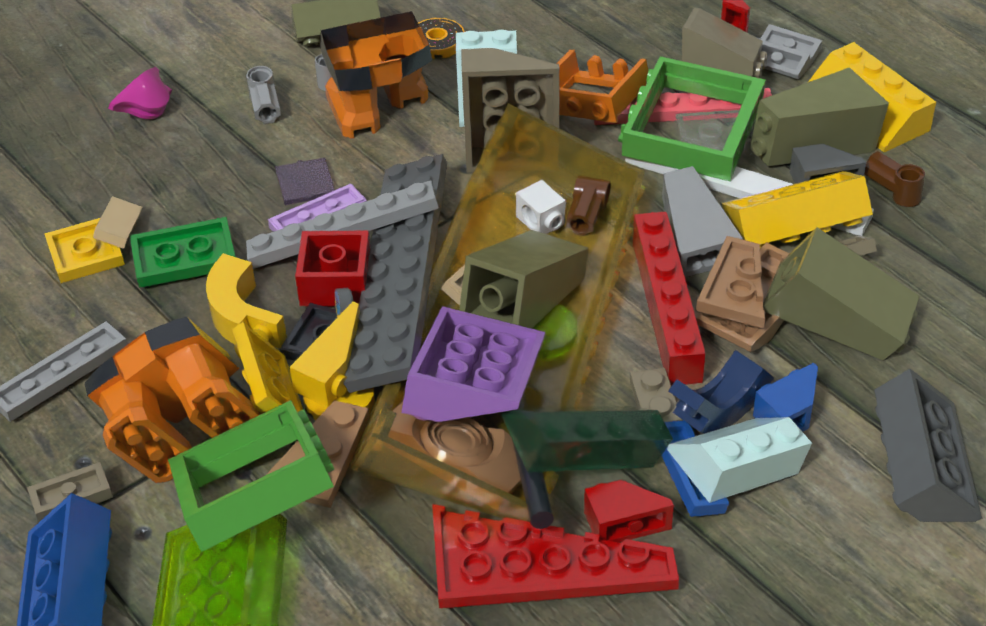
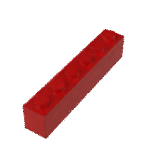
[633,212,706,386]

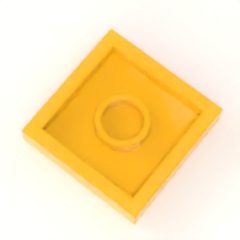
[44,218,125,283]

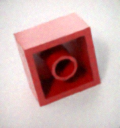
[295,230,371,306]

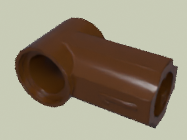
[864,151,925,207]
[566,175,611,236]

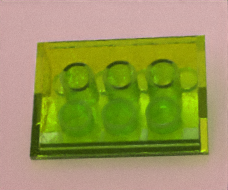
[152,513,287,626]

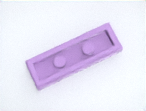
[268,184,367,232]

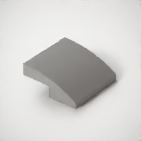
[756,24,822,79]

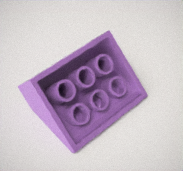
[401,306,546,422]

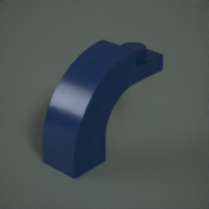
[668,350,774,434]

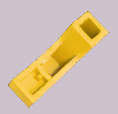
[206,253,287,349]

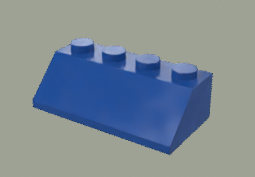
[17,493,112,626]

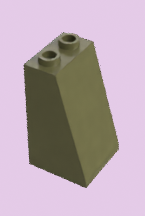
[750,67,889,166]
[763,227,919,360]
[459,230,589,329]

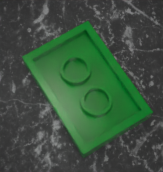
[130,217,236,288]

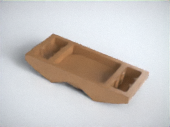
[695,242,790,352]
[371,402,521,508]

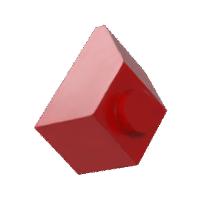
[584,480,674,543]

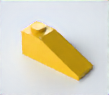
[290,302,360,407]

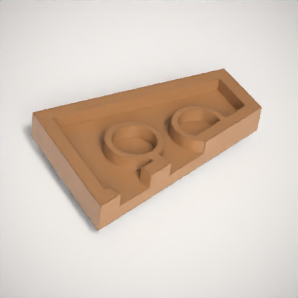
[696,236,765,329]
[266,400,370,508]

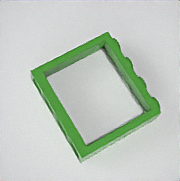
[618,56,766,181]
[168,400,335,552]

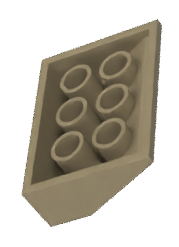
[461,48,559,173]

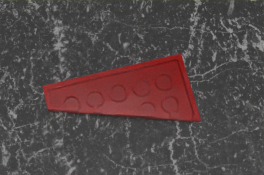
[432,504,679,608]

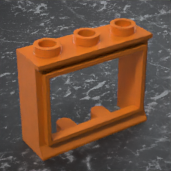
[556,50,649,123]

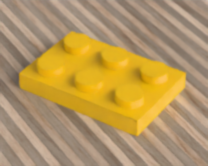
[232,322,303,414]

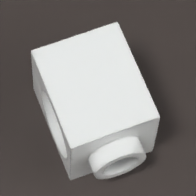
[516,180,566,234]

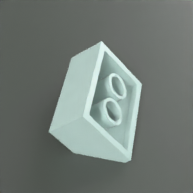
[667,417,812,503]

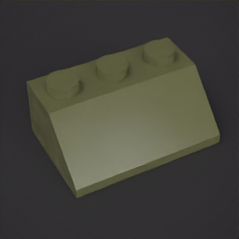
[291,0,380,46]

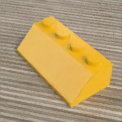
[807,42,936,153]
[721,171,873,248]

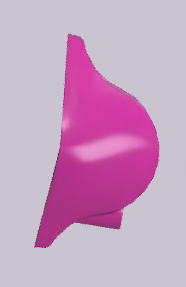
[108,66,172,119]

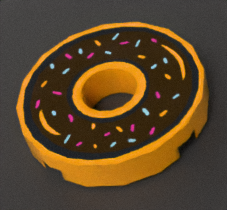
[418,18,465,59]

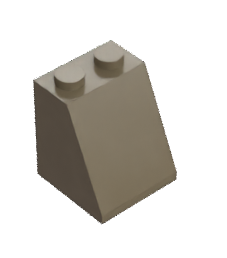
[682,8,767,78]

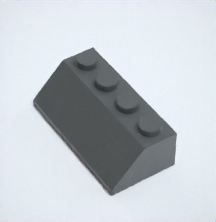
[874,369,982,522]

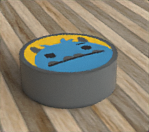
[335,288,353,317]

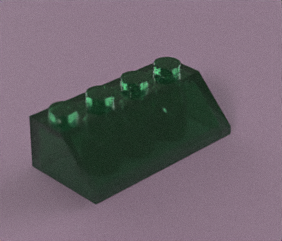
[500,406,673,472]

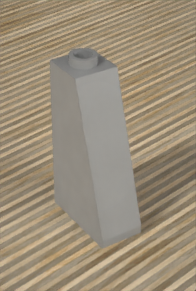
[662,166,743,277]

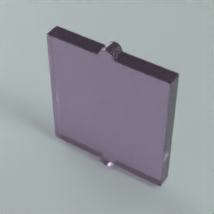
[275,157,335,205]

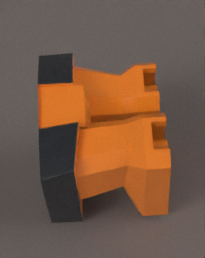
[320,11,432,139]
[85,316,265,483]

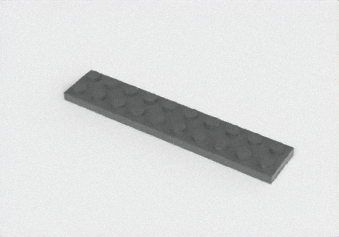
[344,154,447,393]

